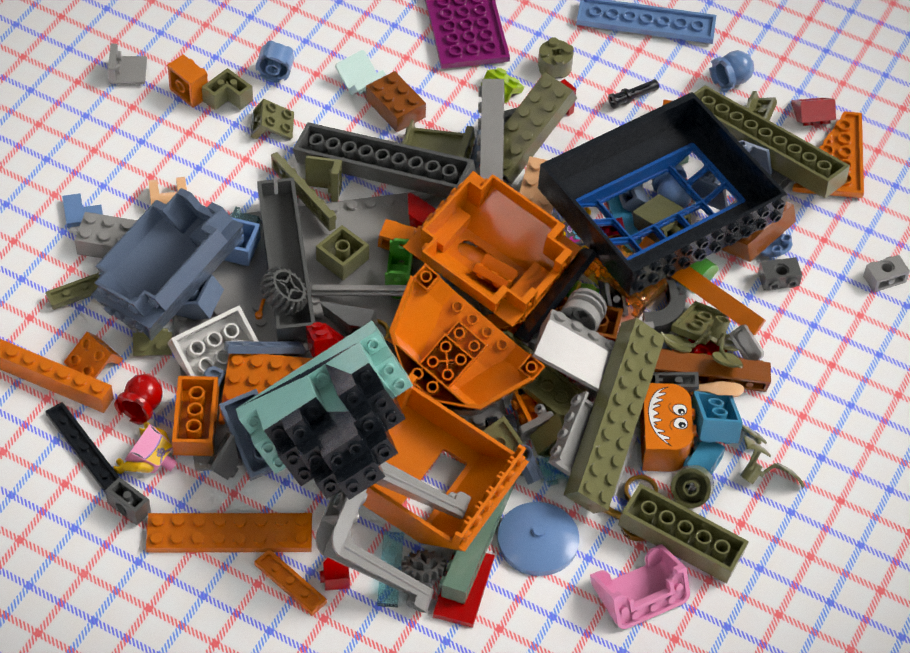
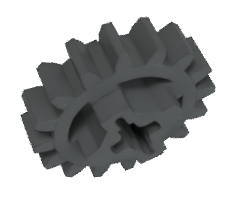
[401,549,446,583]

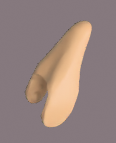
[690,381,744,397]

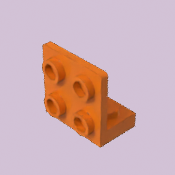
[64,332,123,378]

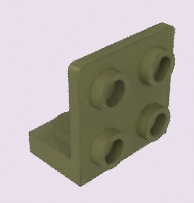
[251,98,294,140]
[305,156,342,202]

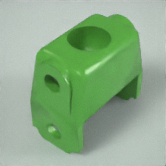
[385,238,414,299]

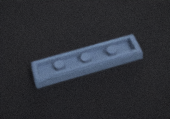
[224,341,305,354]

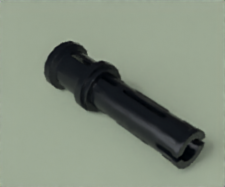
[608,79,659,109]

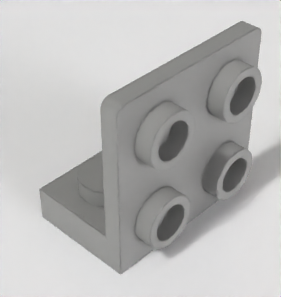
[108,43,147,85]

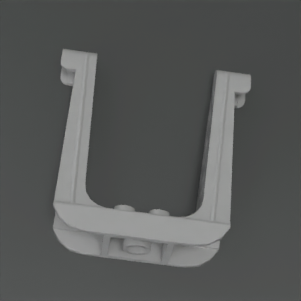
[315,462,471,613]

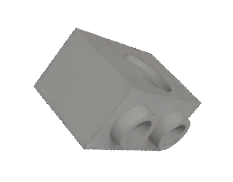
[863,255,910,293]

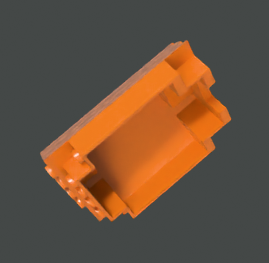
[403,171,582,327]

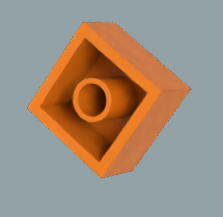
[167,54,208,108]

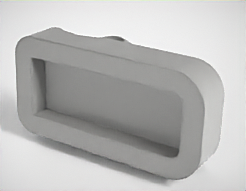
[729,325,764,360]
[517,404,554,441]

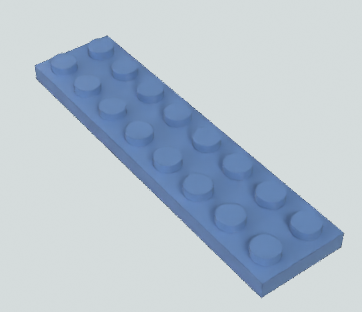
[576,0,717,44]

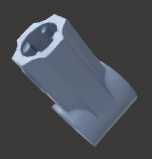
[513,445,544,485]

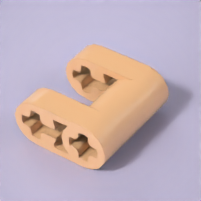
[148,177,187,205]

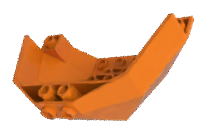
[389,263,546,411]

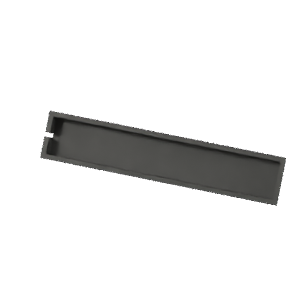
[257,178,315,342]

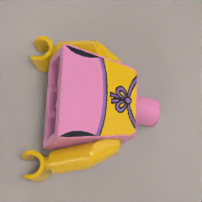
[113,422,177,474]

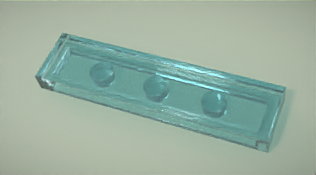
[377,531,404,608]

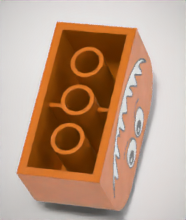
[639,383,696,472]

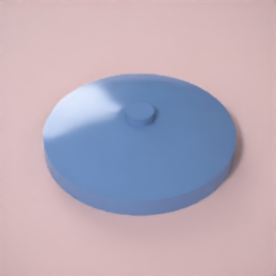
[497,502,579,576]

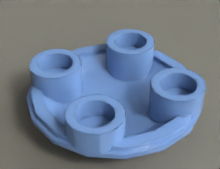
[760,234,793,257]

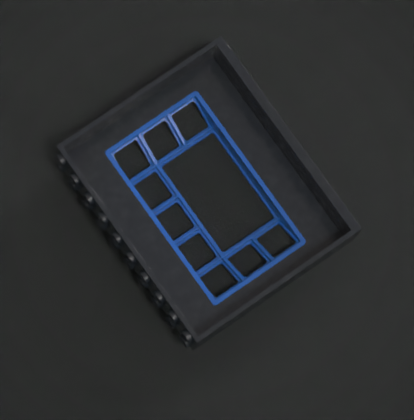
[538,92,788,296]

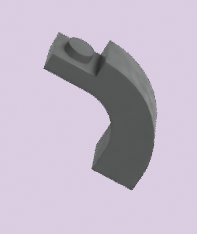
[642,280,686,334]

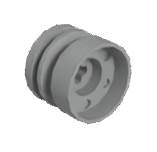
[560,288,607,331]

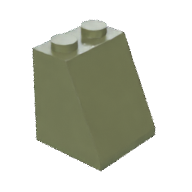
[633,194,691,243]

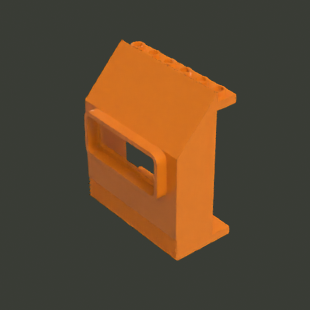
[362,373,529,552]

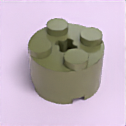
[538,37,574,79]
[671,465,714,509]

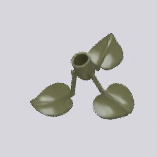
[660,315,743,369]
[740,424,805,489]

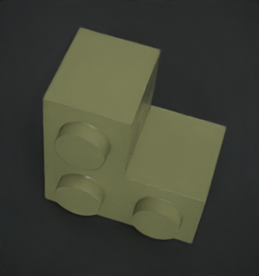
[202,68,253,110]
[530,413,565,459]

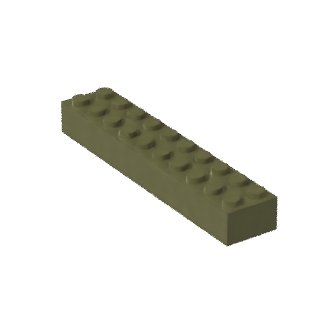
[694,85,850,198]
[563,318,665,514]

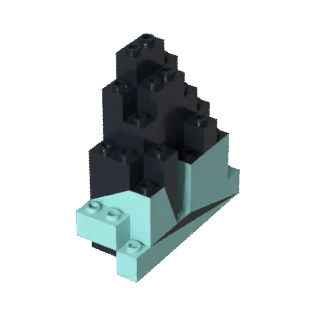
[236,321,413,500]

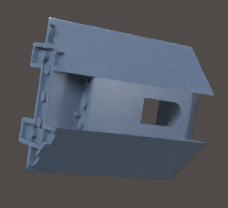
[91,188,243,341]

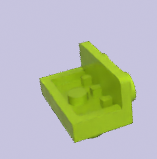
[481,68,525,103]

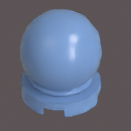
[709,50,755,92]
[651,164,692,208]

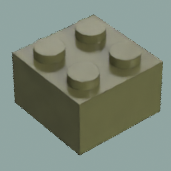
[316,225,369,280]

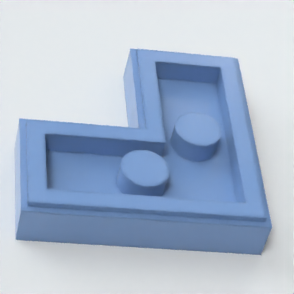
[62,193,103,228]

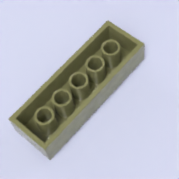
[503,72,577,184]
[618,483,749,584]

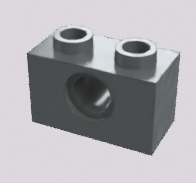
[758,257,802,291]
[105,477,151,525]

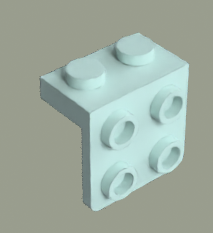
[335,50,386,96]

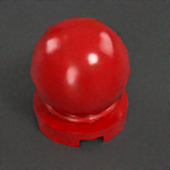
[114,374,163,425]

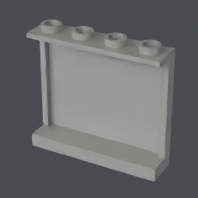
[548,391,640,497]

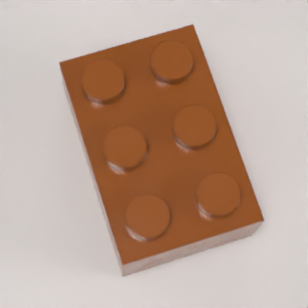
[366,71,426,132]

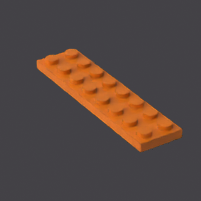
[146,513,312,553]

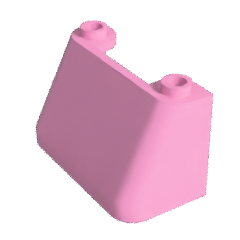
[590,544,690,629]

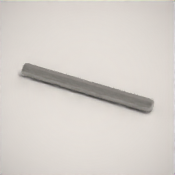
[311,285,407,296]

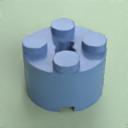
[255,40,294,83]

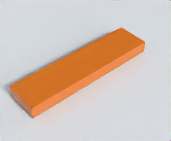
[254,549,327,616]

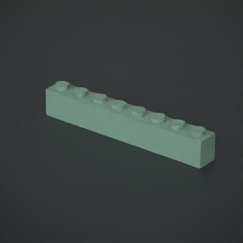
[439,478,518,604]

